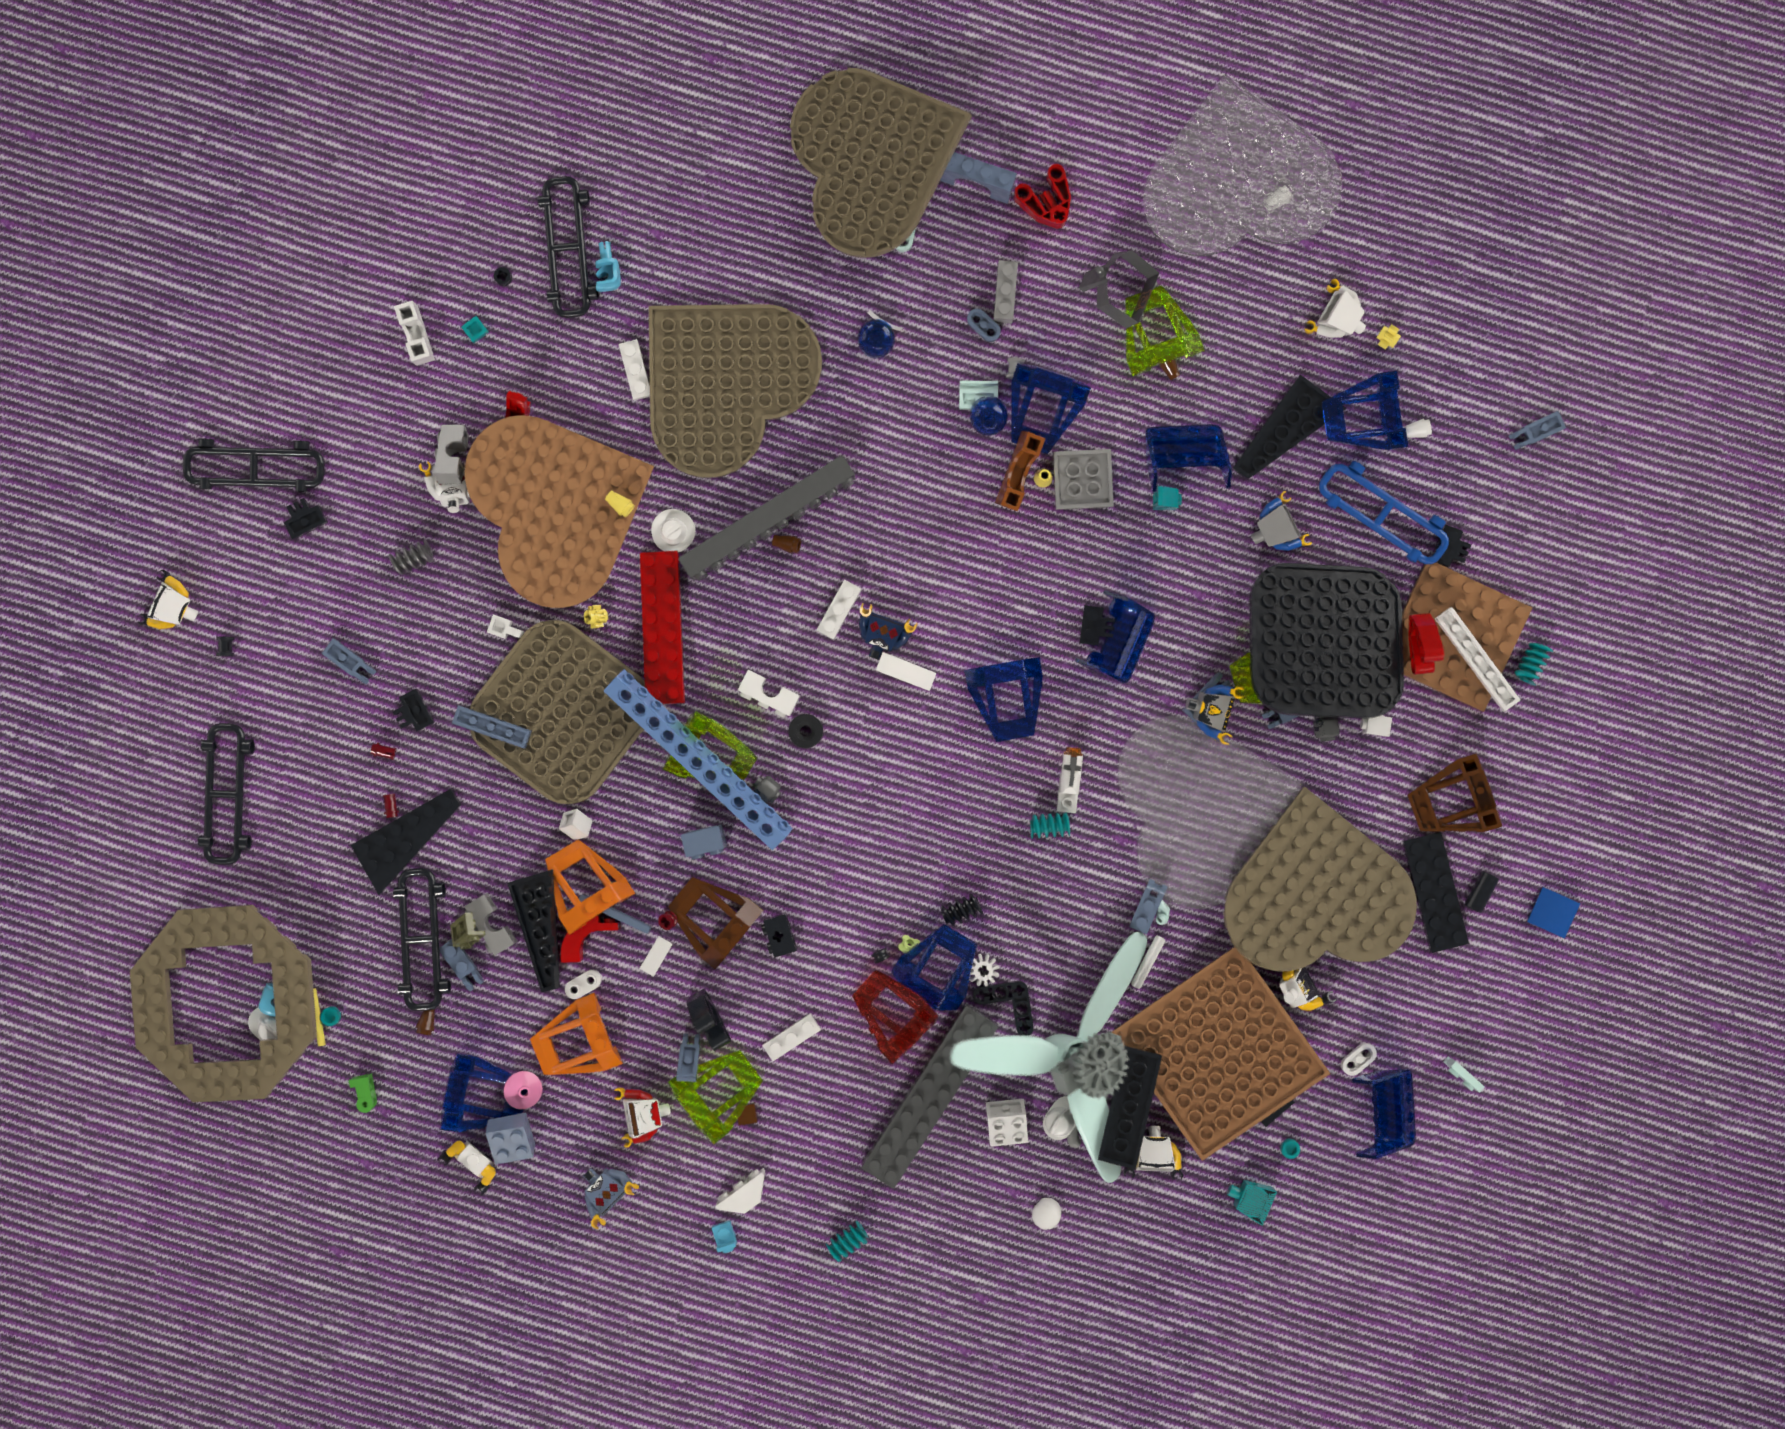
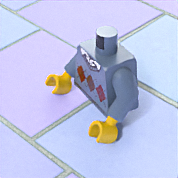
[583,1168,639,1230]

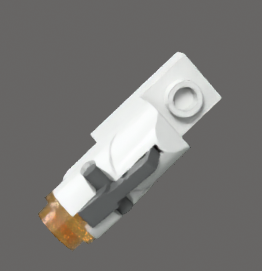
[1056,747,1083,813]

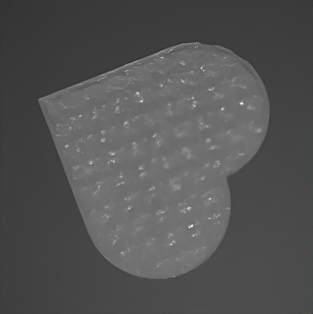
[1143,74,1342,256]
[1117,715,1304,909]

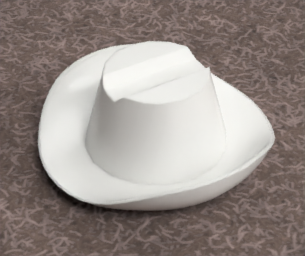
[651,509,695,552]

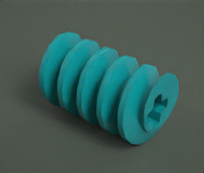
[1514,643,1554,686]
[1030,812,1070,839]
[826,1220,868,1262]

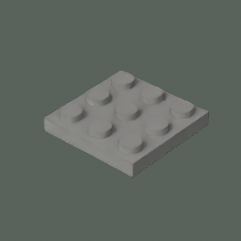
[1053,449,1114,510]

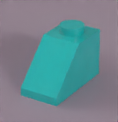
[1153,486,1182,510]

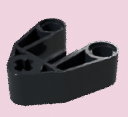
[687,989,732,1051]

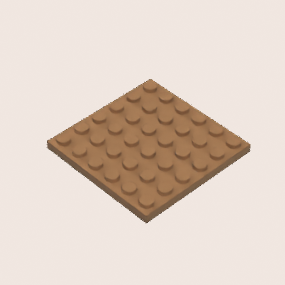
[1402,563,1532,712]

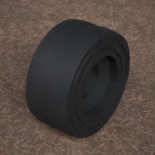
[788,714,823,748]

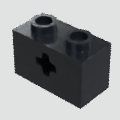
[761,913,797,958]

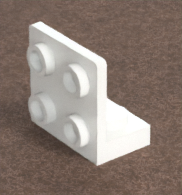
[986,1099,1028,1147]

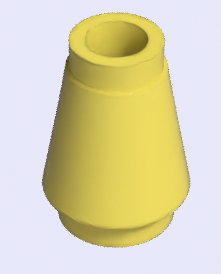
[1034,468,1053,488]
[605,491,635,518]

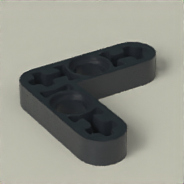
[972,980,1034,1036]

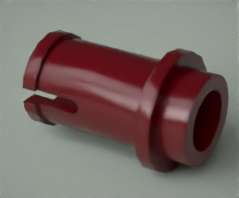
[370,742,397,760]
[383,794,399,818]

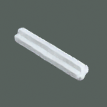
[1131,935,1165,989]

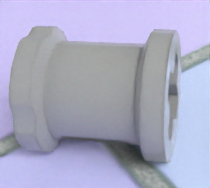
[1006,357,1025,380]

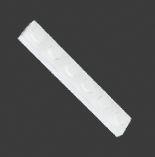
[1434,607,1520,712]

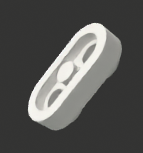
[565,970,602,999]
[1341,1043,1377,1076]

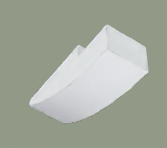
[876,652,936,691]

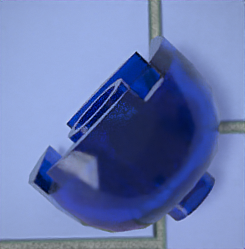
[858,319,895,359]
[970,396,1008,436]

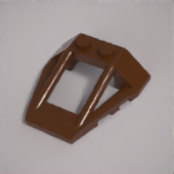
[1407,753,1503,832]
[668,877,764,969]

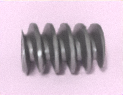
[389,539,434,575]

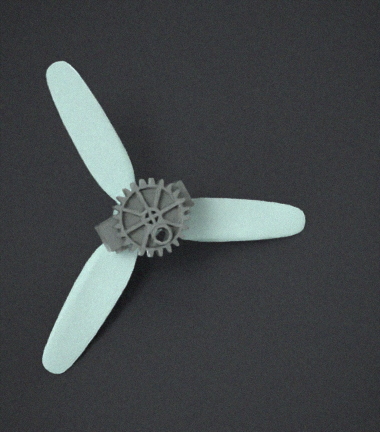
[951,931,1147,1183]

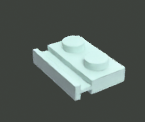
[959,381,998,410]
[1443,1056,1484,1093]

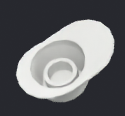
[248,1008,277,1040]
[1043,1096,1076,1140]

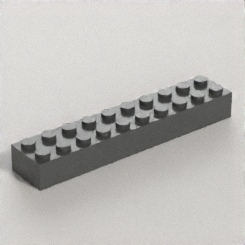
[678,455,856,581]
[861,1002,999,1189]

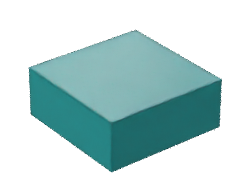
[461,316,489,343]

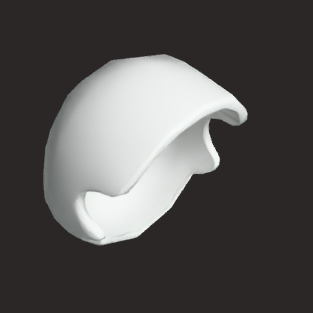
[1032,1198,1061,1230]

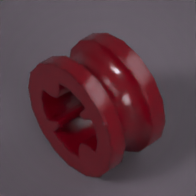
[658,911,678,930]

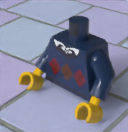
[859,603,918,660]

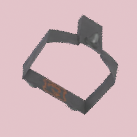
[1079,250,1159,329]

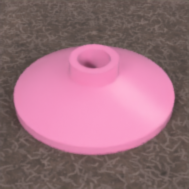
[504,1071,542,1109]

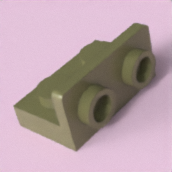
[450,913,486,949]

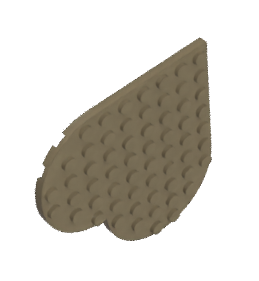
[790,68,972,258]
[649,304,822,478]
[1223,787,1417,971]

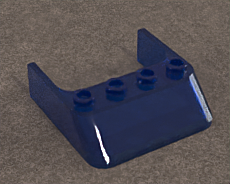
[1145,424,1232,492]
[1351,1069,1416,1159]

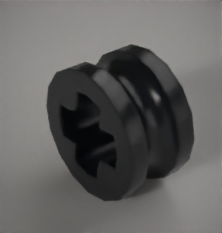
[493,267,512,286]
[871,948,890,964]

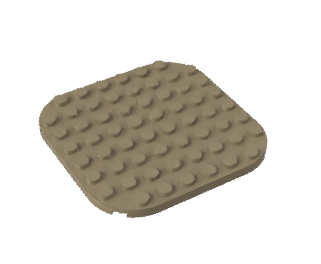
[470,620,645,804]

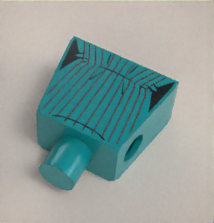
[1227,1180,1277,1226]

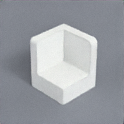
[559,809,592,840]

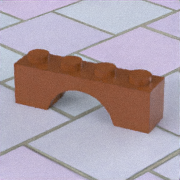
[995,431,1046,511]

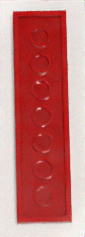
[640,550,685,705]

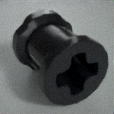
[216,636,234,657]

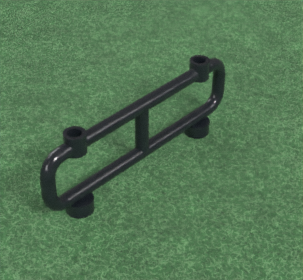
[538,176,599,318]
[183,438,325,492]
[198,723,255,865]
[393,868,451,1011]

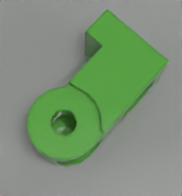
[349,1073,377,1113]

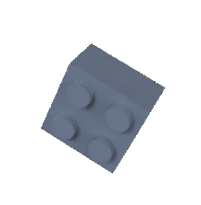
[681,824,727,860]
[485,1113,535,1165]

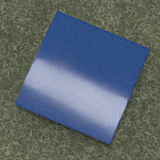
[1527,887,1580,939]

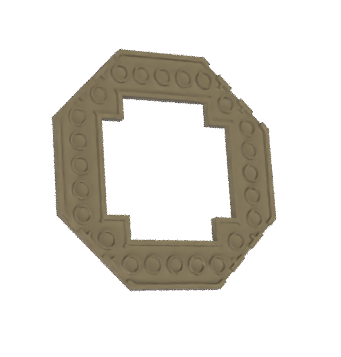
[130,905,317,1102]

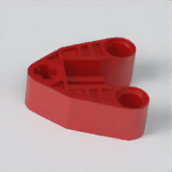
[1014,164,1071,229]
[1408,613,1444,675]

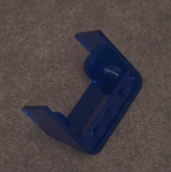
[1075,590,1155,683]

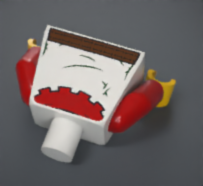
[614,1087,671,1148]

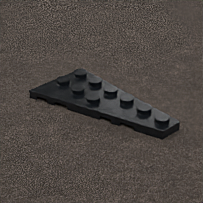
[1232,375,1347,480]
[351,789,461,895]
[507,869,560,993]

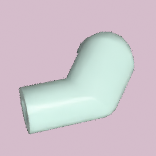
[1156,899,1170,925]

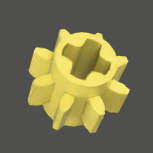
[1376,324,1401,350]
[584,605,608,629]

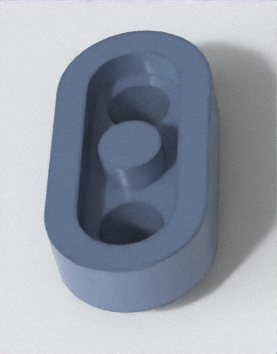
[967,309,1001,342]

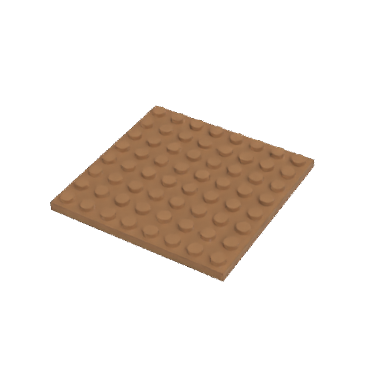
[1112,947,1331,1161]

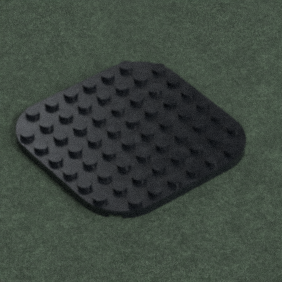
[1249,563,1404,719]

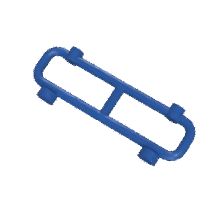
[1319,460,1449,564]

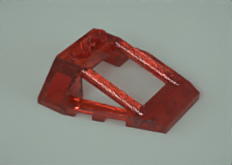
[852,970,939,1064]

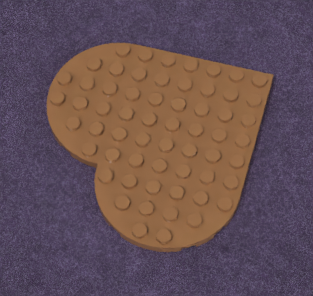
[465,416,654,608]

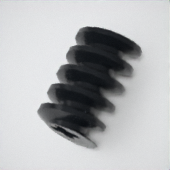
[941,894,984,929]

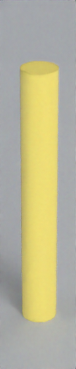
[313,988,326,1046]

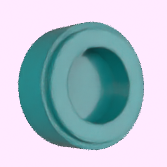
[320,1006,341,1026]
[1280,1138,1301,1159]

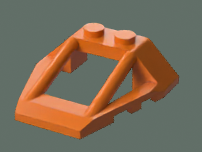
[545,839,635,935]
[530,993,623,1075]

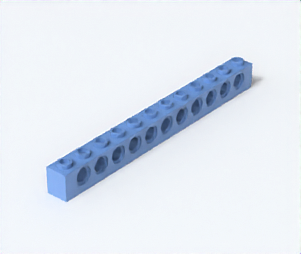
[604,669,793,850]

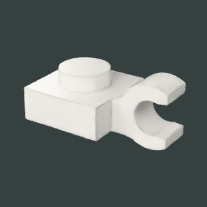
[487,614,524,639]

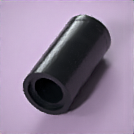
[1464,871,1500,914]

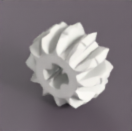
[967,953,999,986]

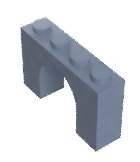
[940,152,1017,204]

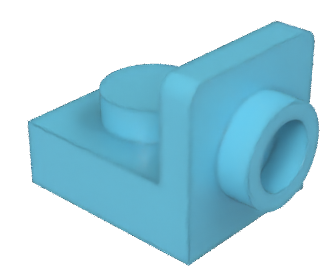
[712,1220,737,1253]

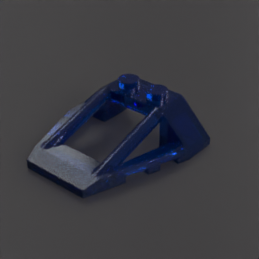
[1011,363,1091,454]
[1322,370,1409,450]
[964,657,1043,742]
[891,924,977,1011]
[440,1053,527,1132]

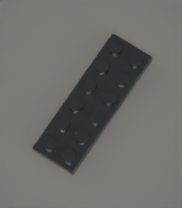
[1402,832,1469,953]
[1098,1045,1162,1170]

